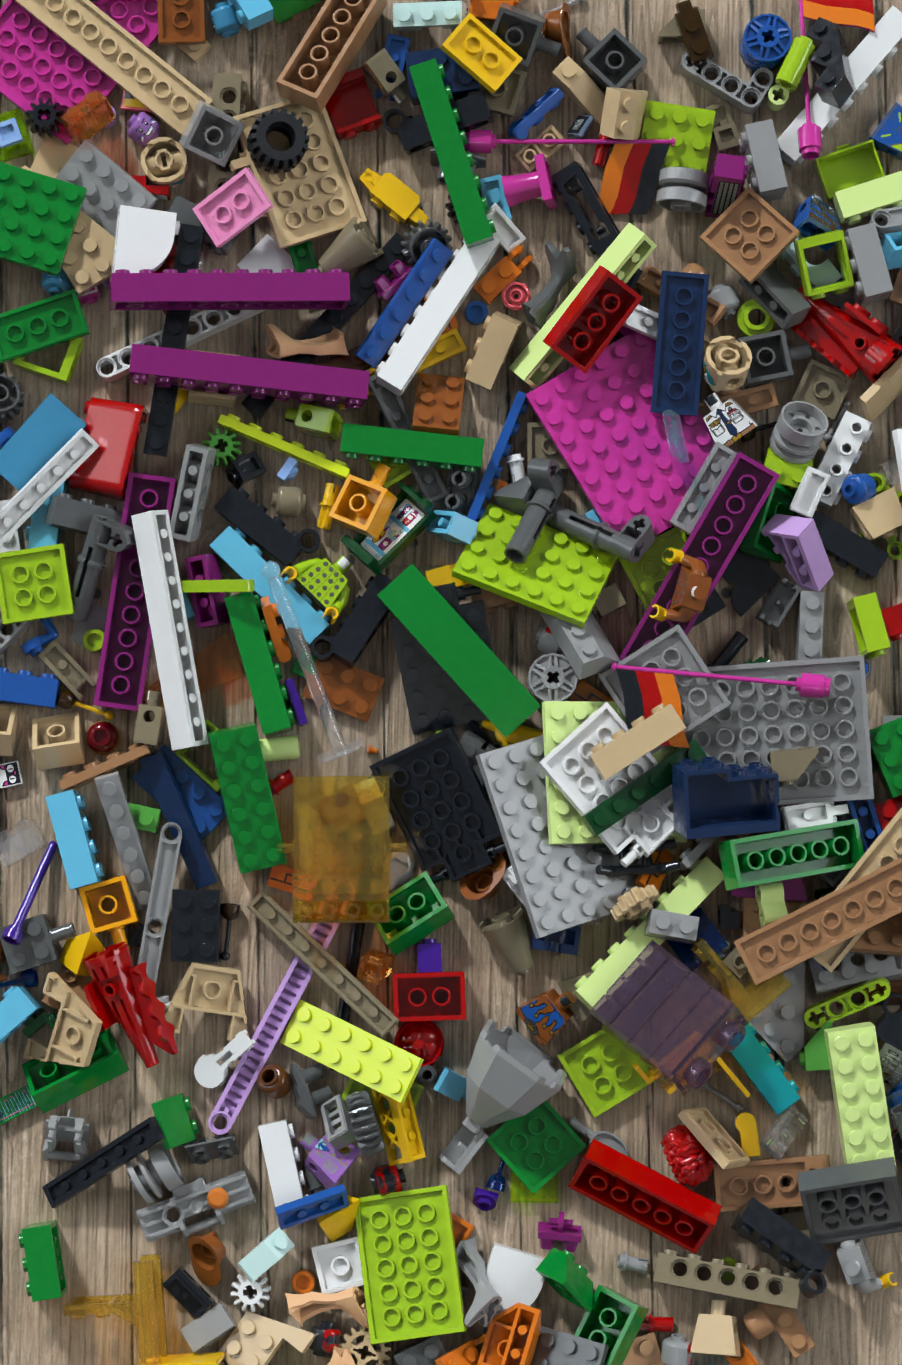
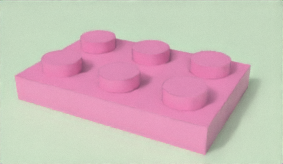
[192,167,274,248]

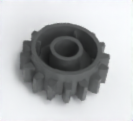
[401,219,453,267]
[0,372,25,423]

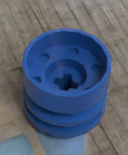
[739,14,792,72]

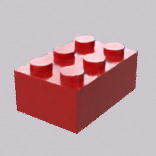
[393,971,466,1022]

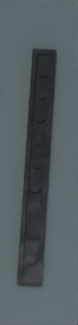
[143,223,205,457]
[241,232,408,420]

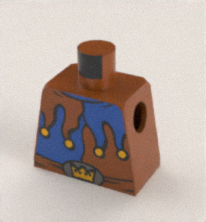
[515,988,576,1046]

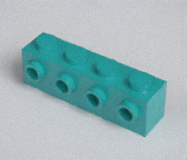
[718,1020,800,1115]

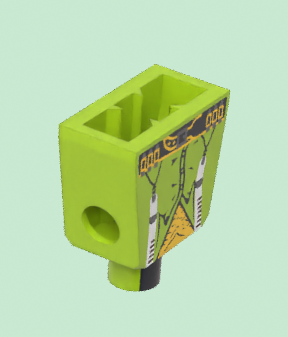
[285,403,343,442]

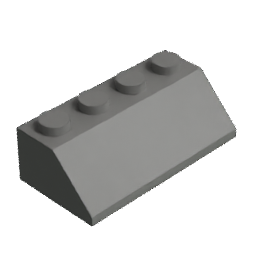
[539,611,621,680]

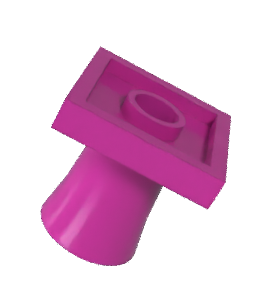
[502,153,559,210]

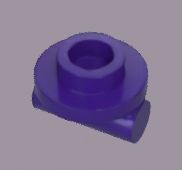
[473,1187,499,1211]

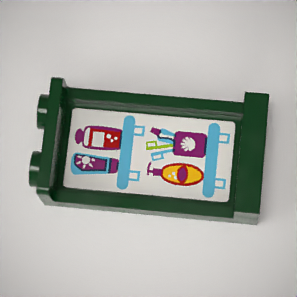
[340,481,437,576]

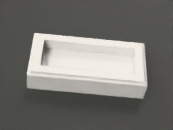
[485,203,526,254]
[789,466,830,519]

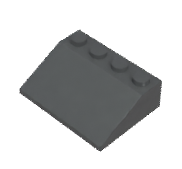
[798,1157,902,1245]

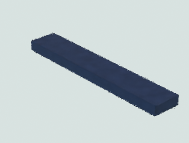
[139,750,220,890]

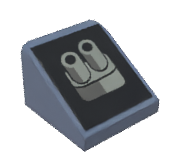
[567,115,594,139]

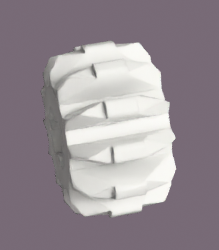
[230,1274,271,1312]

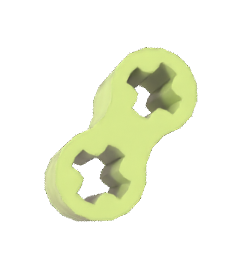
[766,82,800,111]
[755,881,788,927]

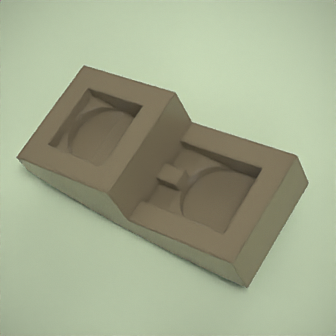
[704,100,740,151]

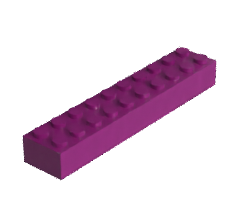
[109,269,350,311]
[128,343,370,410]
[619,452,780,660]
[93,472,178,713]

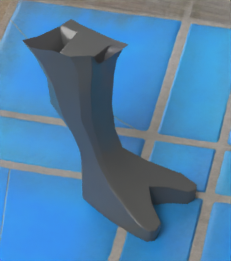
[520,241,576,329]

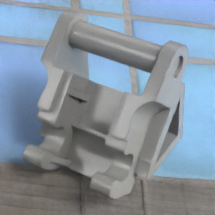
[43,1109,92,1162]

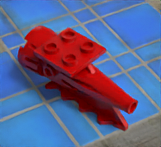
[790,286,902,384]
[83,942,178,1068]

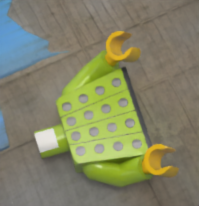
[280,556,352,624]

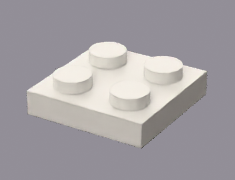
[311,1236,363,1294]

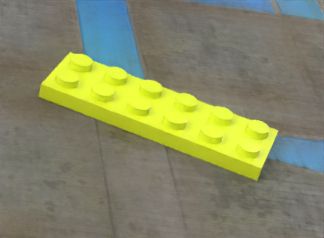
[280,999,424,1104]

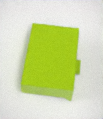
[814,139,885,203]

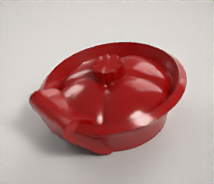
[394,1021,444,1068]

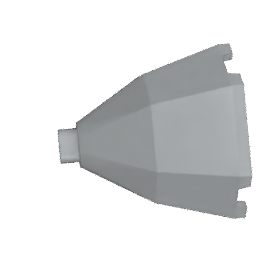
[462,1018,567,1134]

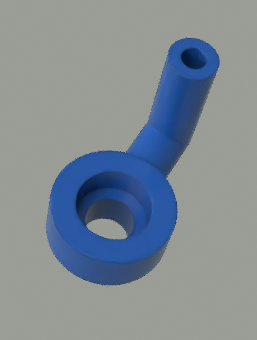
[21,618,58,657]

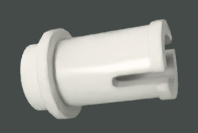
[506,453,526,483]

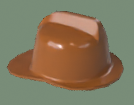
[543,3,572,58]
[460,854,506,901]
[188,1231,226,1286]

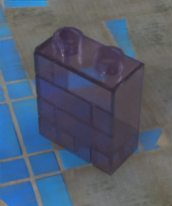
[589,940,748,1095]

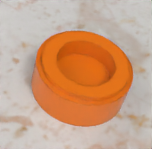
[291,1269,316,1294]

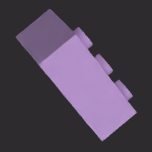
[761,514,834,592]

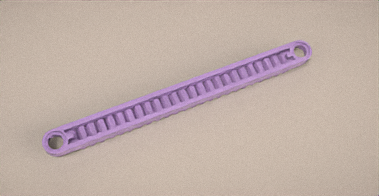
[208,878,356,1135]

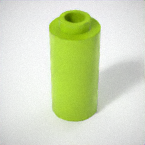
[775,36,815,90]

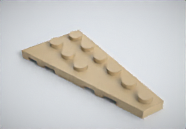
[22,165,115,296]

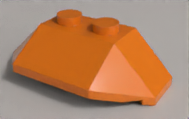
[477,1302,542,1365]

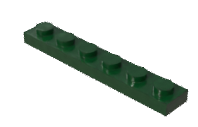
[581,739,707,837]

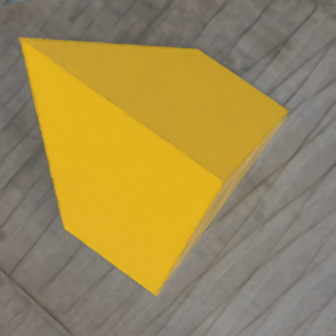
[59,931,105,976]
[316,1195,360,1242]

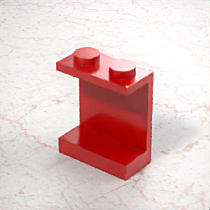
[325,67,382,140]

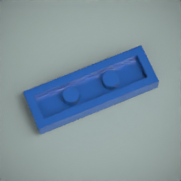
[275,1184,349,1230]

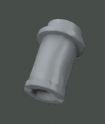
[617,1252,648,1274]

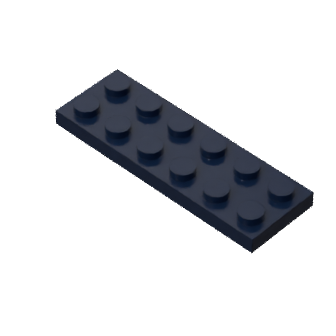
[650,271,709,417]

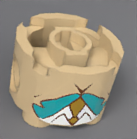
[141,137,189,189]
[701,336,752,392]

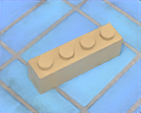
[588,703,686,780]

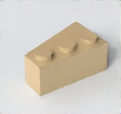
[464,311,523,390]

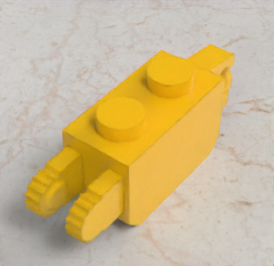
[359,168,429,227]

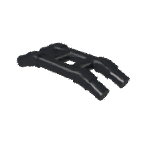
[592,838,680,877]

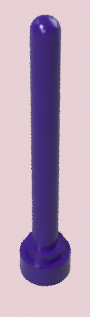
[2,841,58,945]

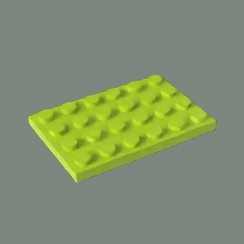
[452,503,618,628]
[355,1185,467,1344]

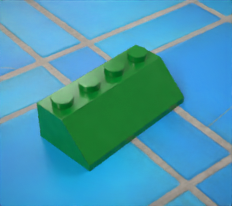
[22,1027,129,1114]

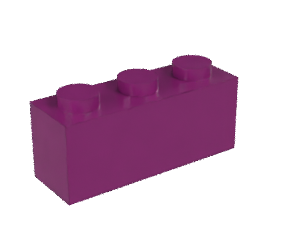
[184,554,230,628]

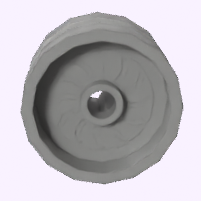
[656,167,710,213]

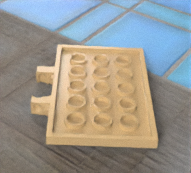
[229,100,367,250]

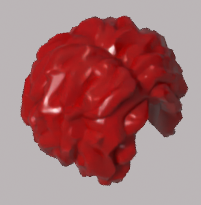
[661,1124,714,1187]

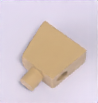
[690,1300,741,1357]

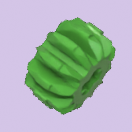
[202,428,242,467]

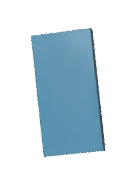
[0,393,87,491]

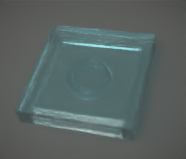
[662,409,689,463]

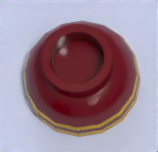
[86,721,120,755]

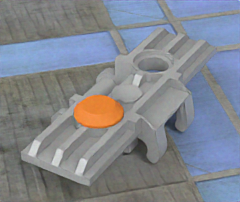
[136,1170,256,1243]

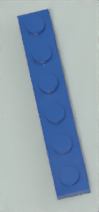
[355,238,454,368]
[467,391,529,522]

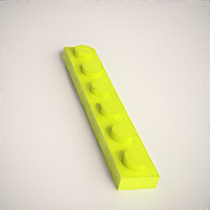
[217,413,351,481]

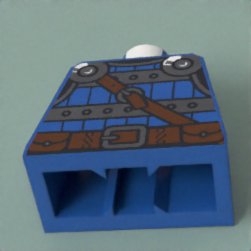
[793,195,841,251]

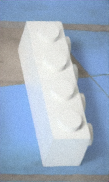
[817,410,872,509]
[258,1119,308,1207]

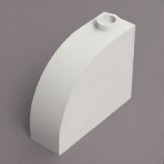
[112,205,180,273]
[486,1242,545,1316]

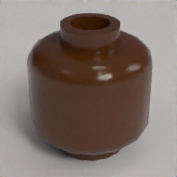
[257,1064,292,1099]

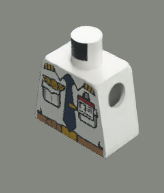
[703,392,758,447]

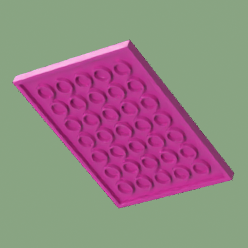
[0,0,158,145]
[525,332,728,537]

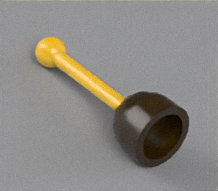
[57,689,114,720]

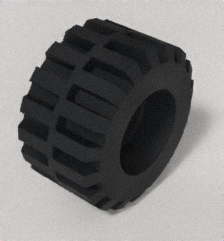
[247,108,309,174]

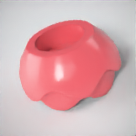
[501,281,531,311]

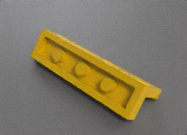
[371,1088,426,1166]

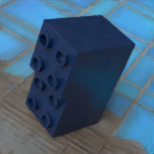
[671,757,780,839]

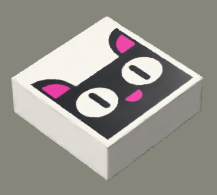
[0,760,24,789]

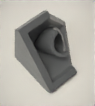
[493,475,535,516]

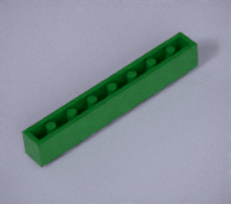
[409,58,496,249]

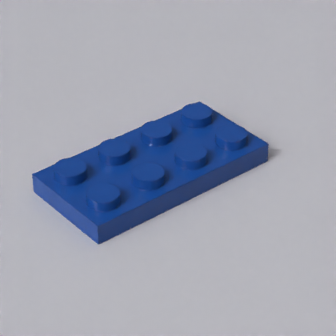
[132,744,226,840]

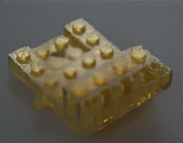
[277,775,407,923]

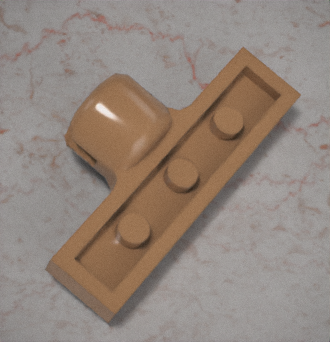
[636,263,726,328]
[698,383,779,418]
[743,1263,815,1359]

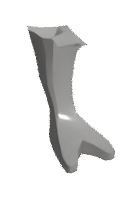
[456,1236,502,1327]

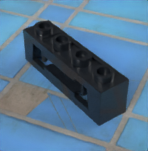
[552,161,620,257]

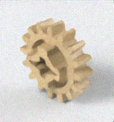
[610,884,660,922]
[340,1325,391,1365]

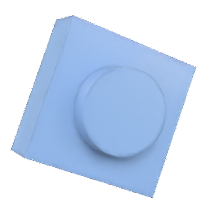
[0,117,23,149]
[276,456,299,484]

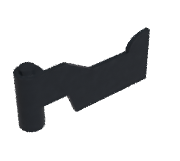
[659,525,781,617]

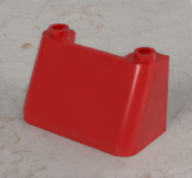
[66,397,149,502]

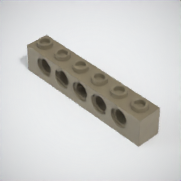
[207,73,247,197]
[653,1249,800,1310]

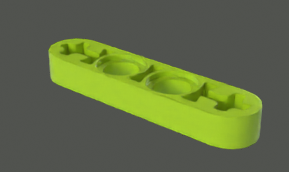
[180,579,255,593]
[804,977,891,1029]

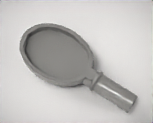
[380,846,415,900]
[568,1117,628,1156]

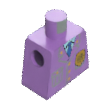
[300,1133,361,1189]

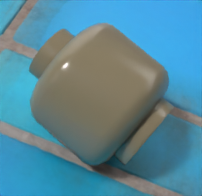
[271,486,306,517]

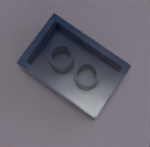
[405,48,481,106]

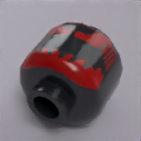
[370,1163,407,1196]
[309,1320,342,1358]

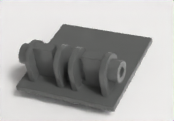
[184,1133,239,1165]

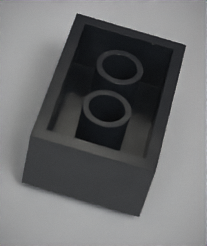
[171,889,222,962]

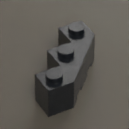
[806,17,854,109]

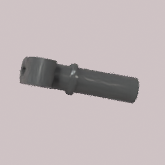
[504,458,566,564]
[547,505,655,563]
[65,515,136,622]

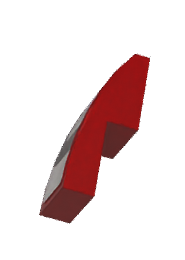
[130,175,171,200]

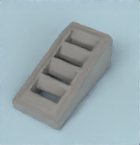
[320,1094,356,1149]

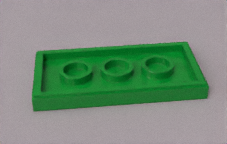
[0,289,90,364]

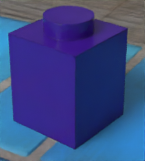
[417,939,442,973]

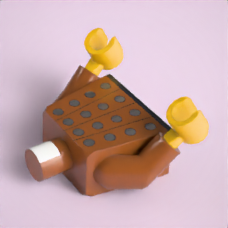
[650,548,712,623]

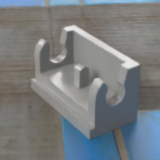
[439,1125,488,1175]
[180,1303,237,1353]

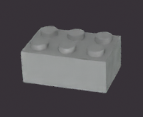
[738,119,788,202]
[844,222,893,306]

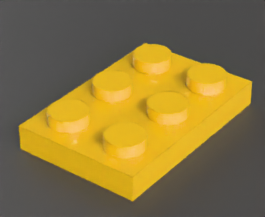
[440,12,523,94]

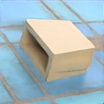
[849,487,902,542]

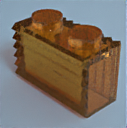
[60,90,116,145]

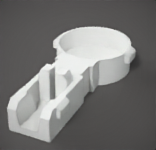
[194,1030,256,1088]

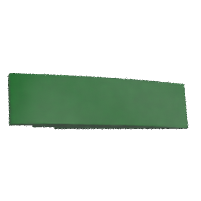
[377,563,541,737]

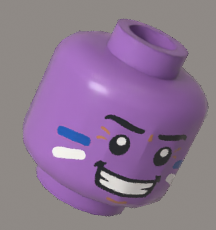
[126,111,162,147]

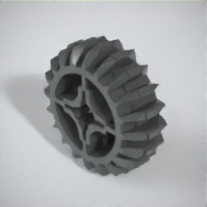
[345,1090,385,1156]

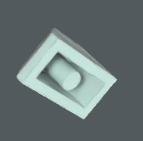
[237,1227,295,1282]

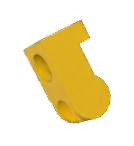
[734,1111,761,1157]

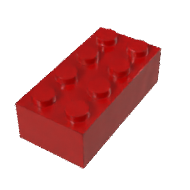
[543,265,643,374]

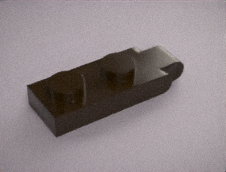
[674,0,714,65]

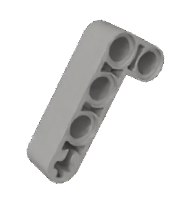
[680,52,774,114]

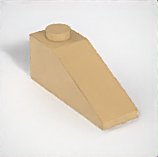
[551,56,605,126]

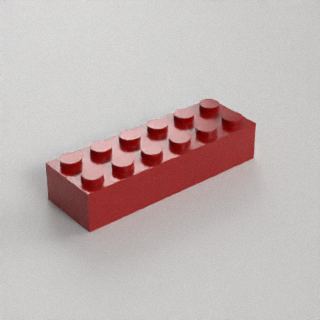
[568,1139,722,1254]

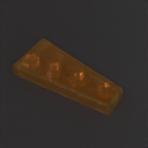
[147,632,244,706]

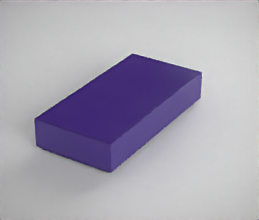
[284,678,309,727]

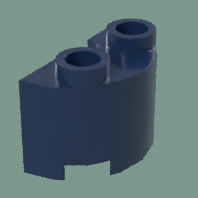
[531,925,581,955]

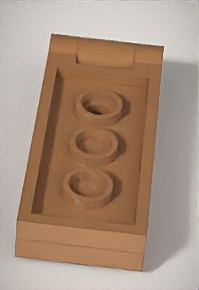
[712,1154,830,1212]

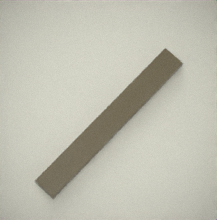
[247,889,400,1038]

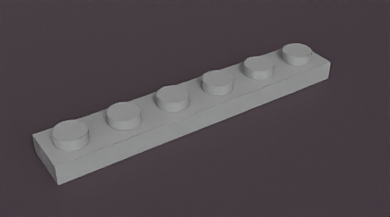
[95,771,152,910]

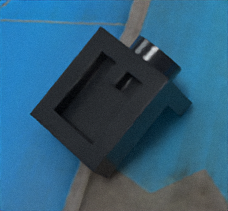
[225,451,267,489]

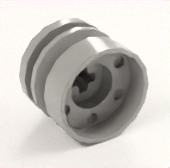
[769,401,829,464]
[527,653,578,704]
[125,1140,185,1204]

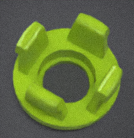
[737,299,775,337]

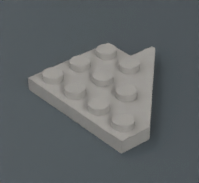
[720,961,805,1063]

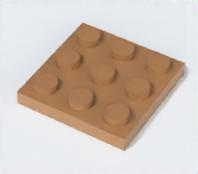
[700,187,800,284]

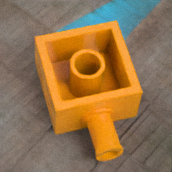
[328,463,398,540]
[78,875,140,949]

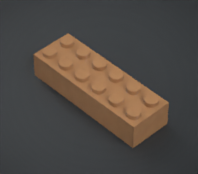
[276,0,387,114]

